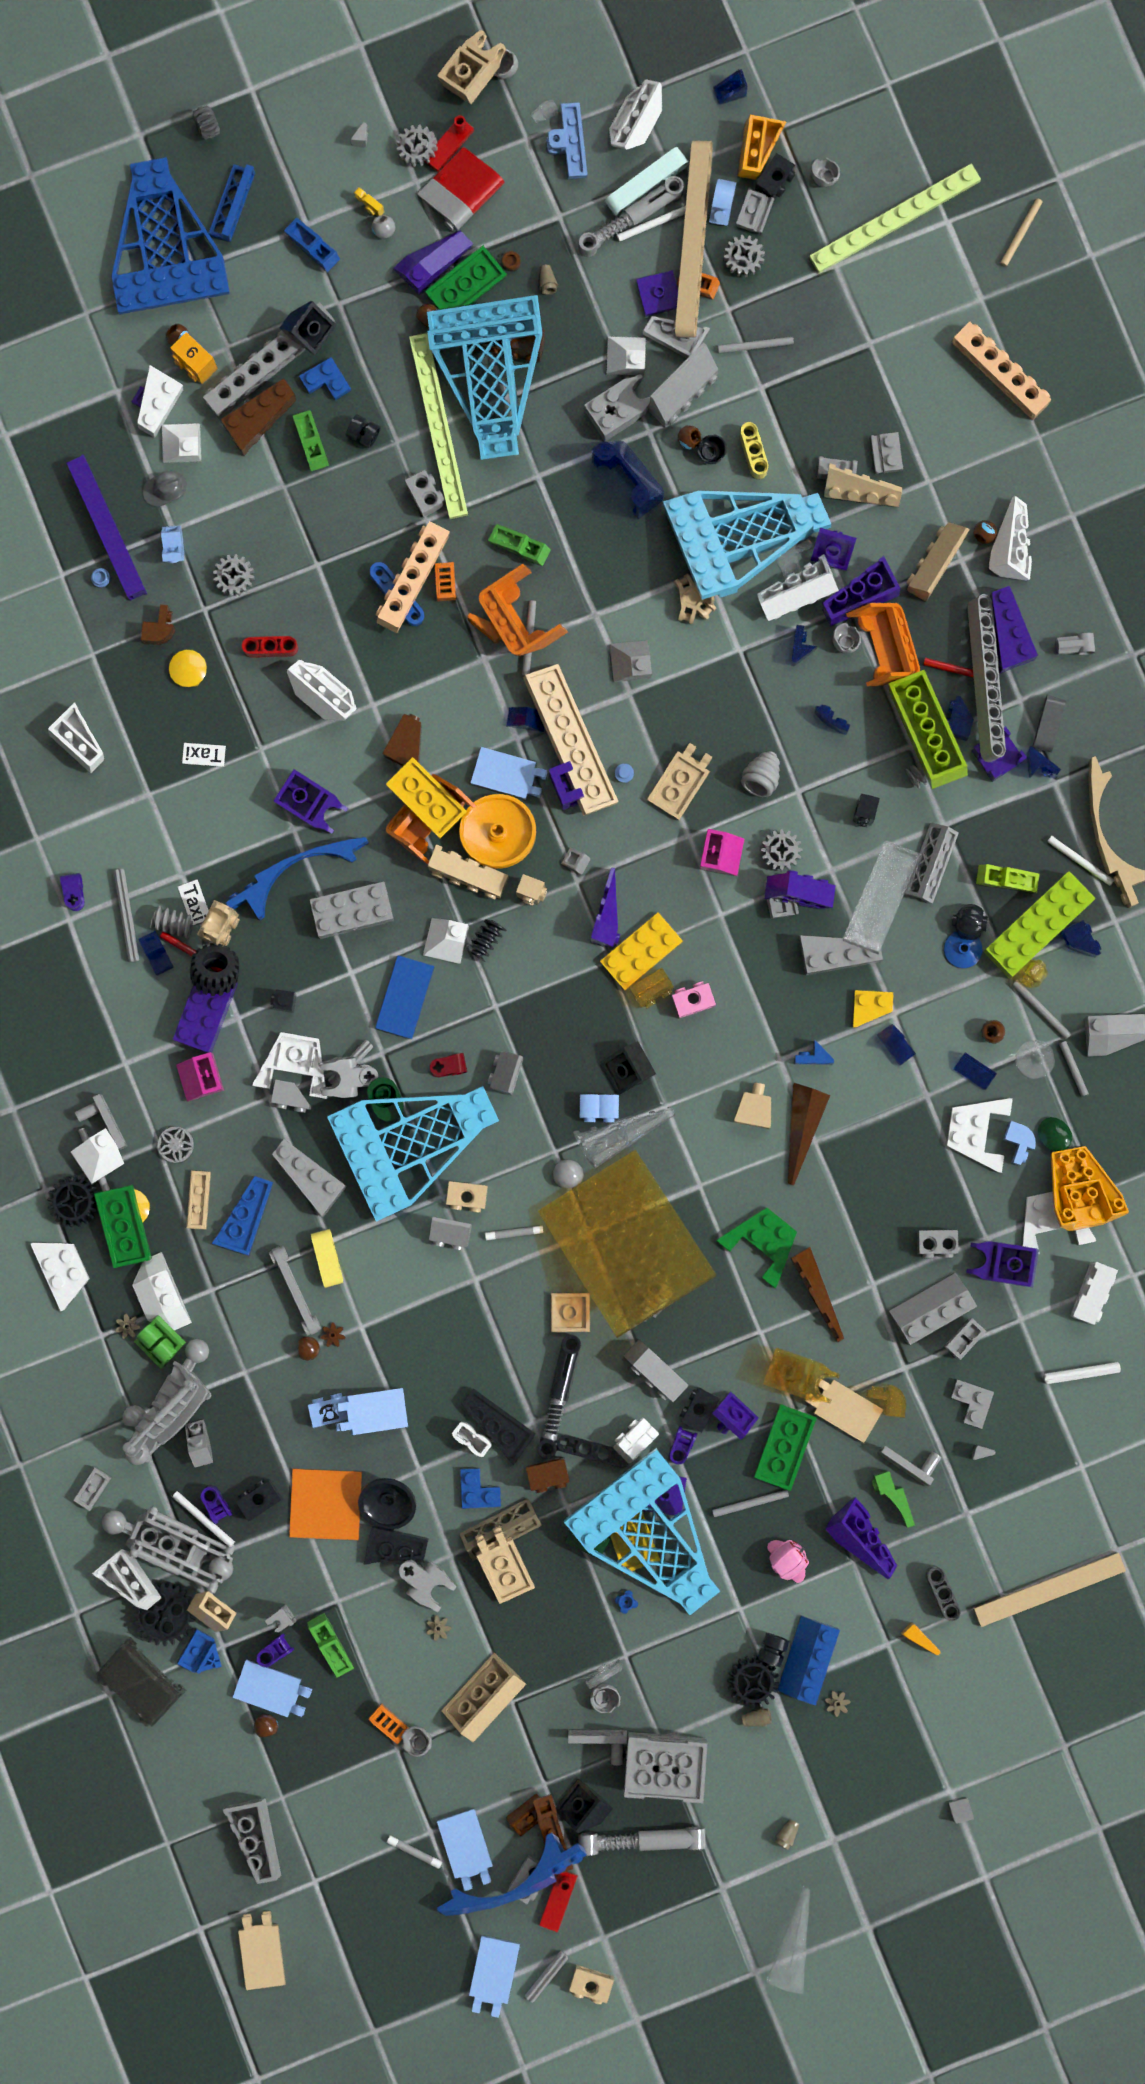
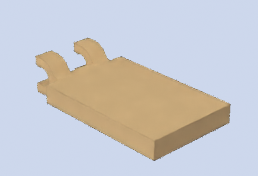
[647,743,712,820]
[804,1377,883,1443]
[475,1526,535,1604]
[239,1911,286,1990]

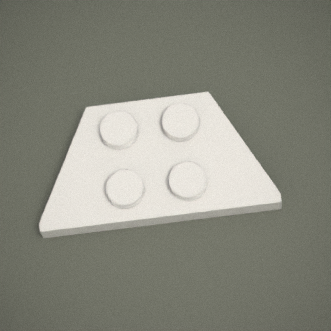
[31,1243,90,1311]

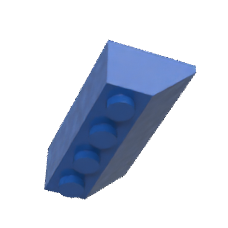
[777,1616,840,1706]

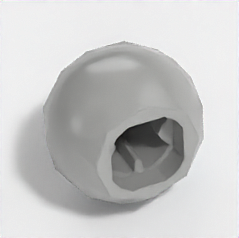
[372,215,395,239]
[122,1405,146,1427]

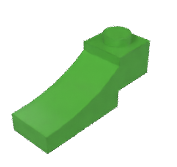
[293,410,329,471]
[488,524,551,567]
[871,1471,915,1528]
[307,1613,354,1678]

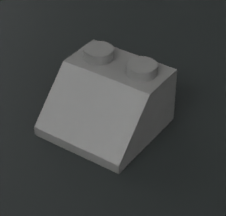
[487,1051,523,1096]
[429,1217,472,1251]

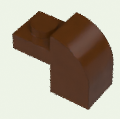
[141,604,176,645]

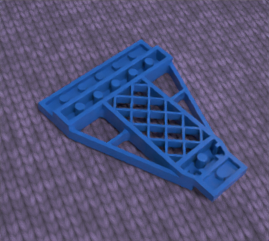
[112,157,230,315]

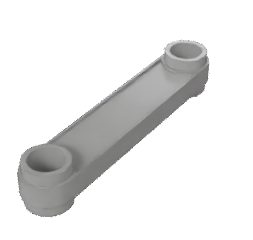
[269,1245,322,1336]

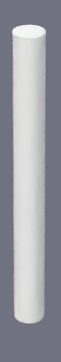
[617,206,686,242]
[1048,836,1114,886]
[172,1491,235,1547]

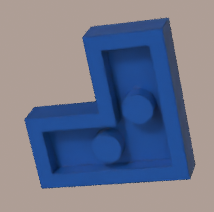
[299,357,351,400]
[460,1468,501,1509]

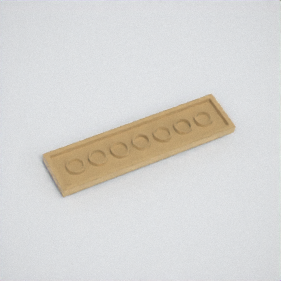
[523,664,618,816]

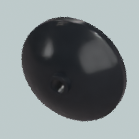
[358,1478,416,1530]

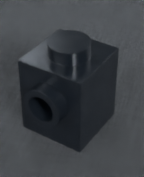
[270,989,297,1013]

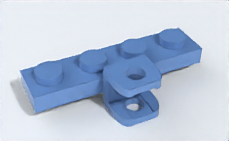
[546,103,587,179]

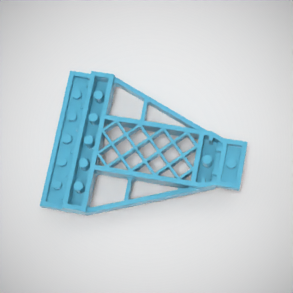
[427,295,542,460]
[663,491,831,600]
[327,1086,499,1222]
[564,1448,720,1615]

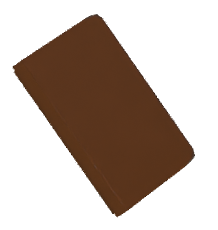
[506,1794,540,1837]

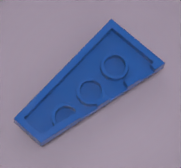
[212,1176,274,1255]

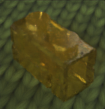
[629,968,674,1009]

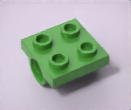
[134,1315,186,1369]

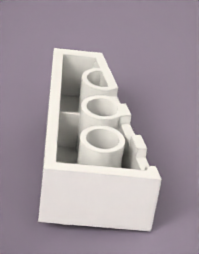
[757,554,839,621]

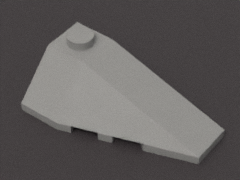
[1084,1014,1145,1057]

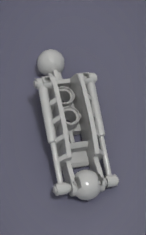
[123,1339,211,1465]
[101,1506,236,1594]

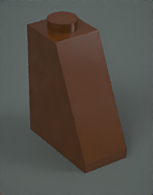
[383,714,422,767]

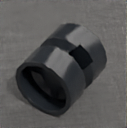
[346,414,381,448]
[757,1632,790,1667]

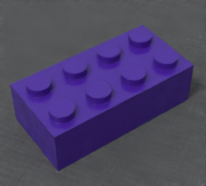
[173,982,238,1053]

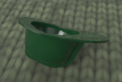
[367,1077,404,1122]

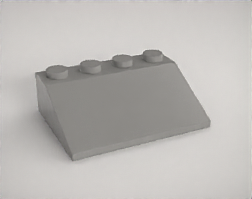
[649,342,718,427]

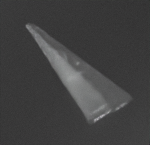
[573,1106,675,1168]
[767,1886,810,1994]

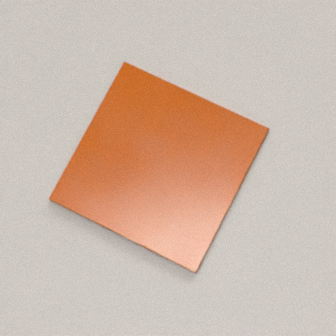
[289,1469,362,1540]

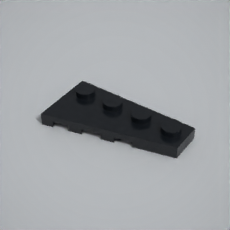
[462,1388,536,1465]

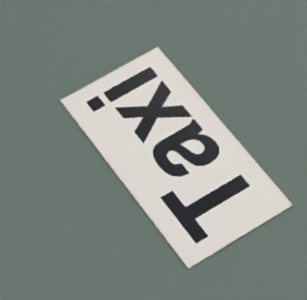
[182,743,226,766]
[178,880,209,925]

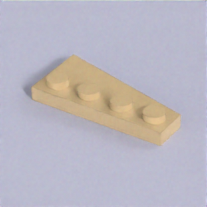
[824,463,902,507]

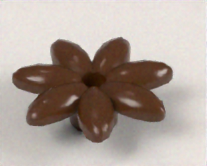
[320,1322,346,1347]

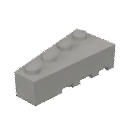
[799,935,883,975]
[272,1139,347,1217]
[223,1798,282,1884]

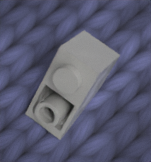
[271,1080,311,1113]
[185,1420,213,1468]

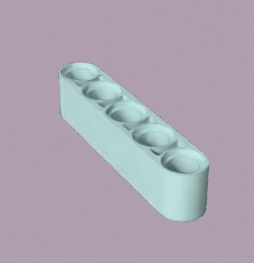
[605,147,689,217]

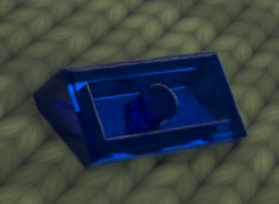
[953,1052,997,1090]

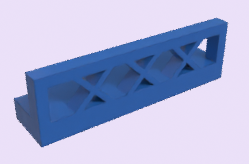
[209,164,255,242]

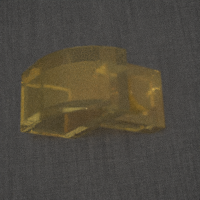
[866,1384,906,1418]

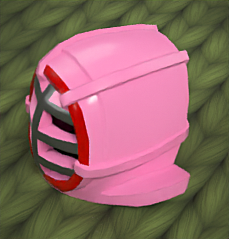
[768,1540,809,1583]

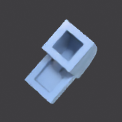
[709,179,736,226]
[161,525,184,563]
[1003,1121,1035,1166]

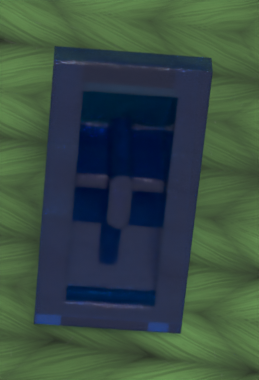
[713,69,748,105]
[506,707,545,732]

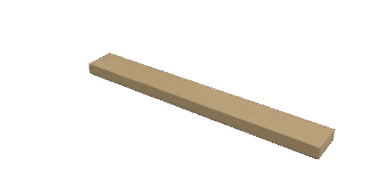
[974,1552,1126,1627]

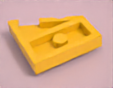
[853,990,893,1028]

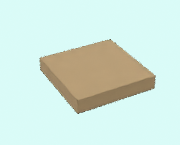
[551,1293,590,1332]

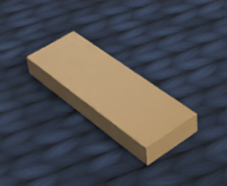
[187,1171,211,1230]

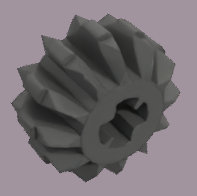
[193,105,220,140]

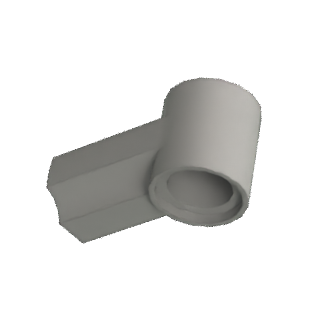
[1056,633,1095,655]

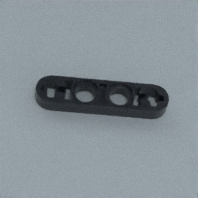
[557,1435,629,1468]

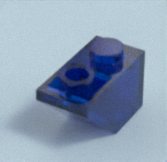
[946,696,974,741]
[1060,920,1101,958]

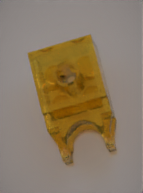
[763,1348,840,1404]

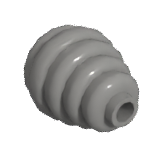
[741,751,780,797]

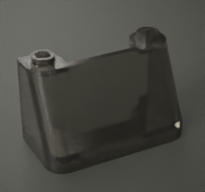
[97,1637,187,1727]

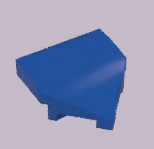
[177,1628,222,1674]

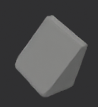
[351,122,368,148]
[561,847,590,875]
[971,1445,995,1460]
[949,1798,974,1824]

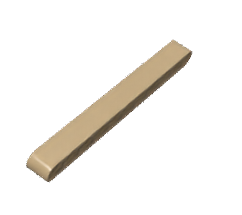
[675,141,713,337]

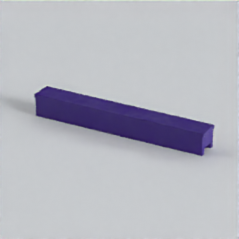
[67,455,147,601]

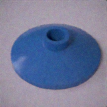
[944,931,982,968]

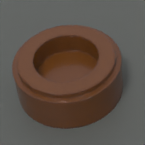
[502,251,521,271]

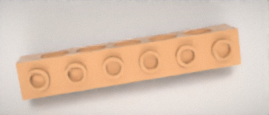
[952,322,1051,420]
[376,521,450,633]

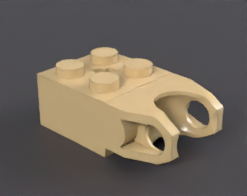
[437,30,506,104]
[197,900,240,946]

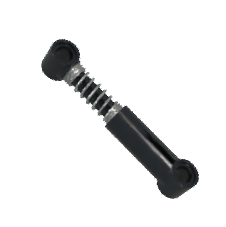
[537,1335,581,1459]

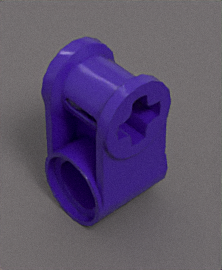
[60,873,85,911]
[669,1426,698,1465]
[201,1486,233,1524]
[257,1633,294,1667]

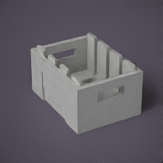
[624,1732,707,1803]

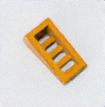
[901,1622,940,1656]

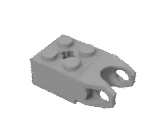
[584,374,650,442]

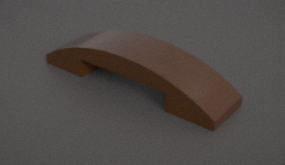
[532,1794,573,1875]

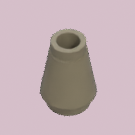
[539,265,558,295]
[742,1707,772,1727]
[775,1819,800,1850]

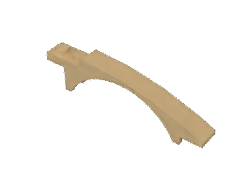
[1088,756,1145,908]

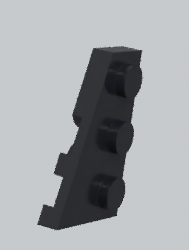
[363,1526,429,1565]

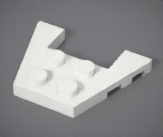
[253,1032,327,1099]
[946,1098,1012,1173]
[1022,1192,1096,1254]

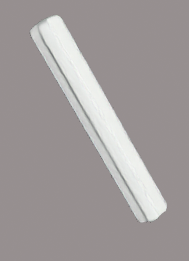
[1044,1362,1121,1384]

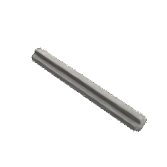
[114,869,139,962]

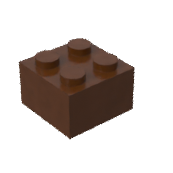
[526,1457,570,1493]

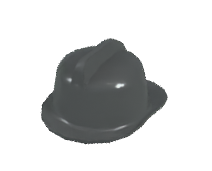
[143,471,187,507]

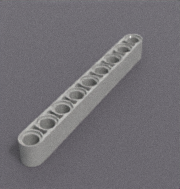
[968,594,1006,762]

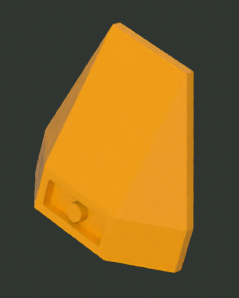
[1051,1146,1129,1231]

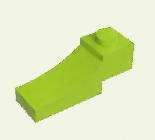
[976,864,1039,893]

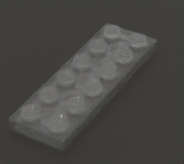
[843,840,921,955]

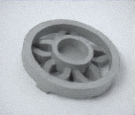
[157,1127,194,1163]

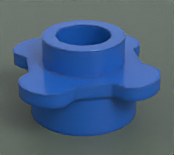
[615,1590,638,1614]

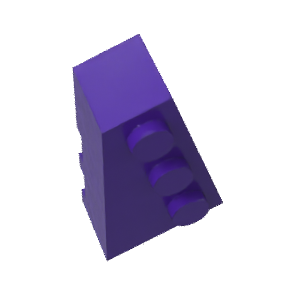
[764,870,836,910]

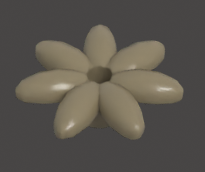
[115,1314,140,1339]
[427,1615,452,1641]
[825,1691,851,1717]

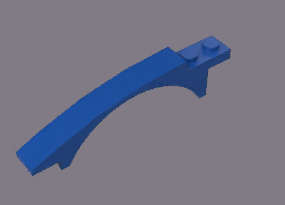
[226,837,369,920]
[437,1833,587,1916]

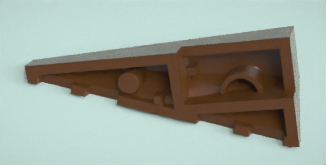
[788,1083,830,1186]
[790,1247,844,1342]

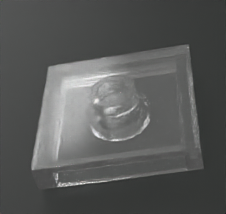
[586,1658,623,1689]

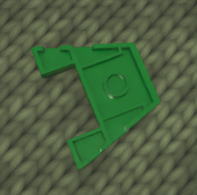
[717,1208,797,1288]

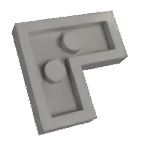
[951,1379,994,1429]

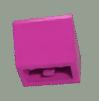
[700,829,744,876]
[176,1052,224,1102]

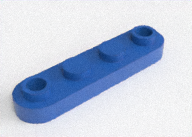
[370,562,424,626]

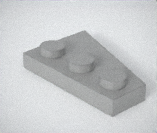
[642,316,710,358]

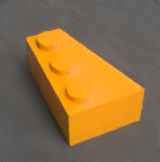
[738,115,786,180]

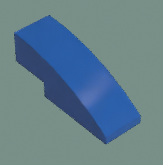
[284,218,340,272]

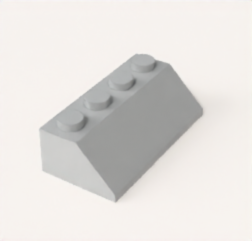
[889,1273,977,1345]

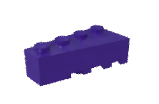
[822,556,900,627]
[990,586,1038,673]

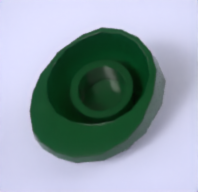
[1038,1117,1072,1151]

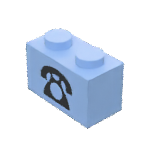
[308,1393,348,1428]

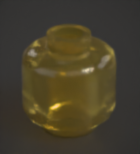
[1019,959,1048,988]

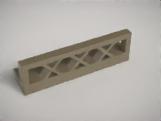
[460,1498,542,1561]

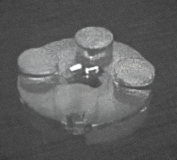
[1015,1040,1055,1079]

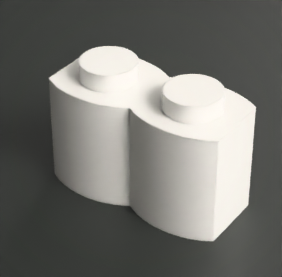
[452,1422,492,1457]

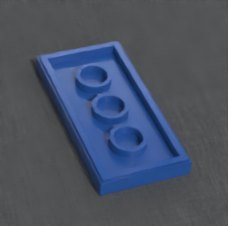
[375,955,434,1039]

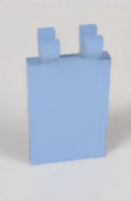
[471,747,547,800]
[333,1388,408,1435]
[233,1660,312,1717]
[437,1808,493,1891]
[469,1935,520,2018]

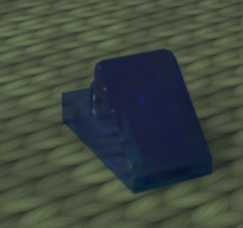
[791,625,817,666]
[1026,746,1061,778]
[877,1024,916,1065]

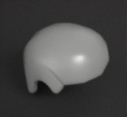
[494,49,518,79]
[811,158,840,187]
[832,623,861,654]
[552,1159,584,1189]
[590,1683,621,1713]
[401,1726,432,1757]

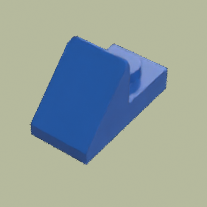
[794,1040,834,1065]

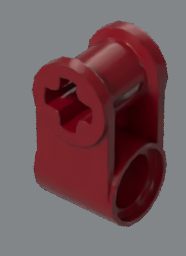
[430,1053,468,1078]

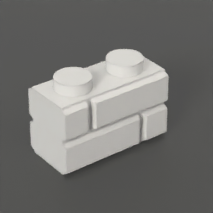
[613,1418,659,1464]

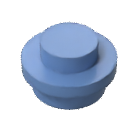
[91,568,110,588]
[615,764,634,783]

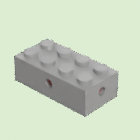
[310,882,394,939]

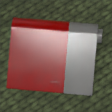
[417,147,505,231]

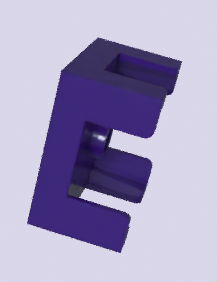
[971,726,1027,782]
[549,761,584,810]

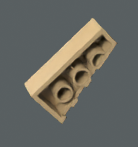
[428,844,509,900]

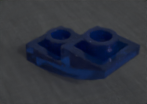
[814,705,850,735]

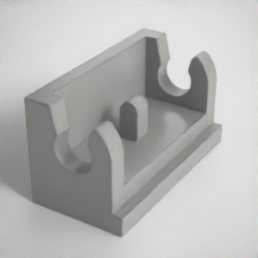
[817,456,857,479]
[265,1604,297,1632]

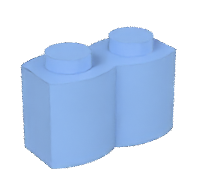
[580,1094,619,1123]

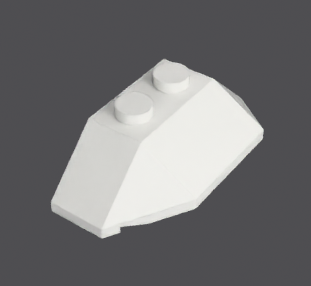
[609,79,662,149]
[287,660,356,721]
[132,1252,192,1330]

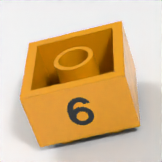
[170,332,218,384]

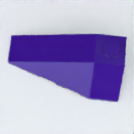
[393,231,473,296]
[591,867,620,949]

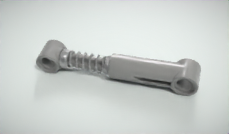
[579,176,683,257]
[578,1826,706,1856]

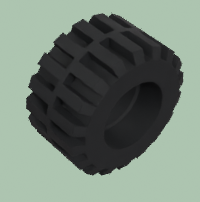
[190,943,239,996]

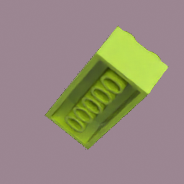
[888,670,968,789]
[983,871,1096,979]

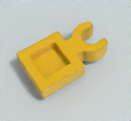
[354,187,384,216]

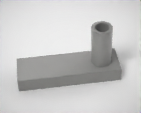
[75,1094,128,1150]
[878,1446,941,1487]
[568,1730,627,1765]

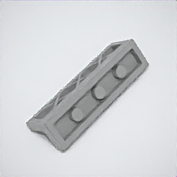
[905,823,958,904]

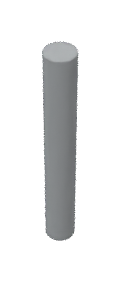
[1059,1041,1089,1097]

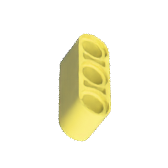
[740,422,768,479]
[311,1229,344,1288]

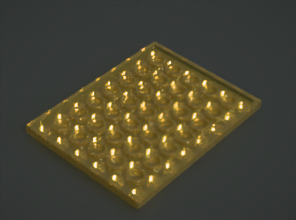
[538,1150,717,1338]

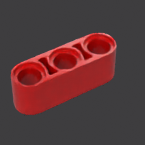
[242,636,298,658]

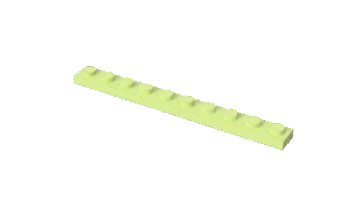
[809,164,981,273]
[410,333,468,519]

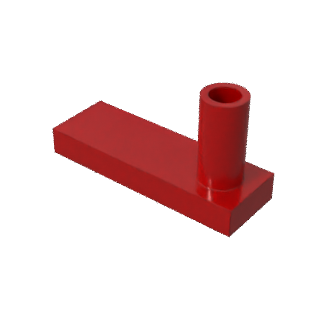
[424,115,474,172]
[539,1871,578,1932]

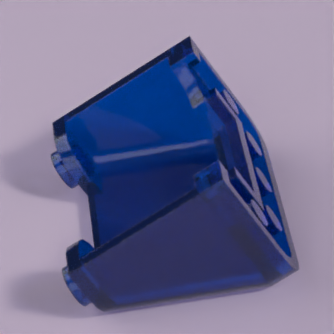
[592,440,664,519]

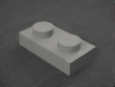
[73,1467,112,1511]

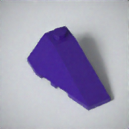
[825,1497,897,1579]

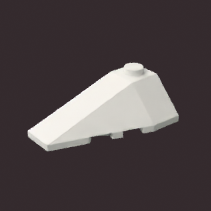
[989,496,1032,581]

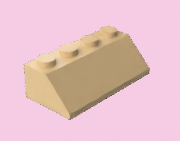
[907,523,970,602]
[441,1653,526,1742]

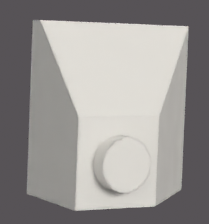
[607,337,646,376]
[162,423,201,463]
[423,918,469,964]
[71,1128,124,1184]

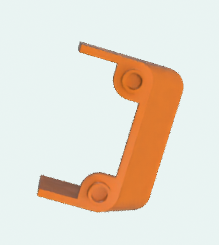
[479,564,568,656]
[846,603,920,686]
[386,774,476,864]

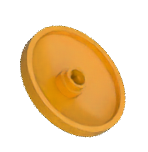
[460,794,536,869]

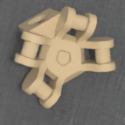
[674,574,716,624]

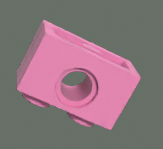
[672,981,716,1018]

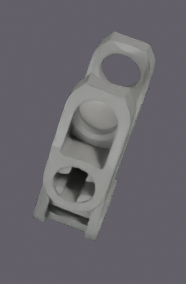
[319,1056,378,1098]
[399,1560,457,1612]

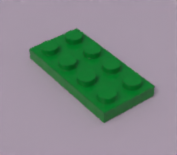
[425,245,507,310]
[94,1184,152,1268]
[754,1404,817,1491]

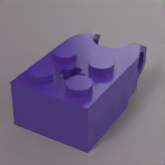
[274,769,348,834]
[966,1241,1039,1288]

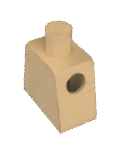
[734,1083,771,1129]

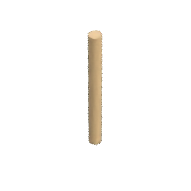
[1000,198,1043,267]

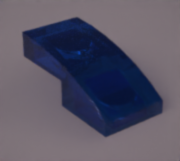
[138,931,174,976]

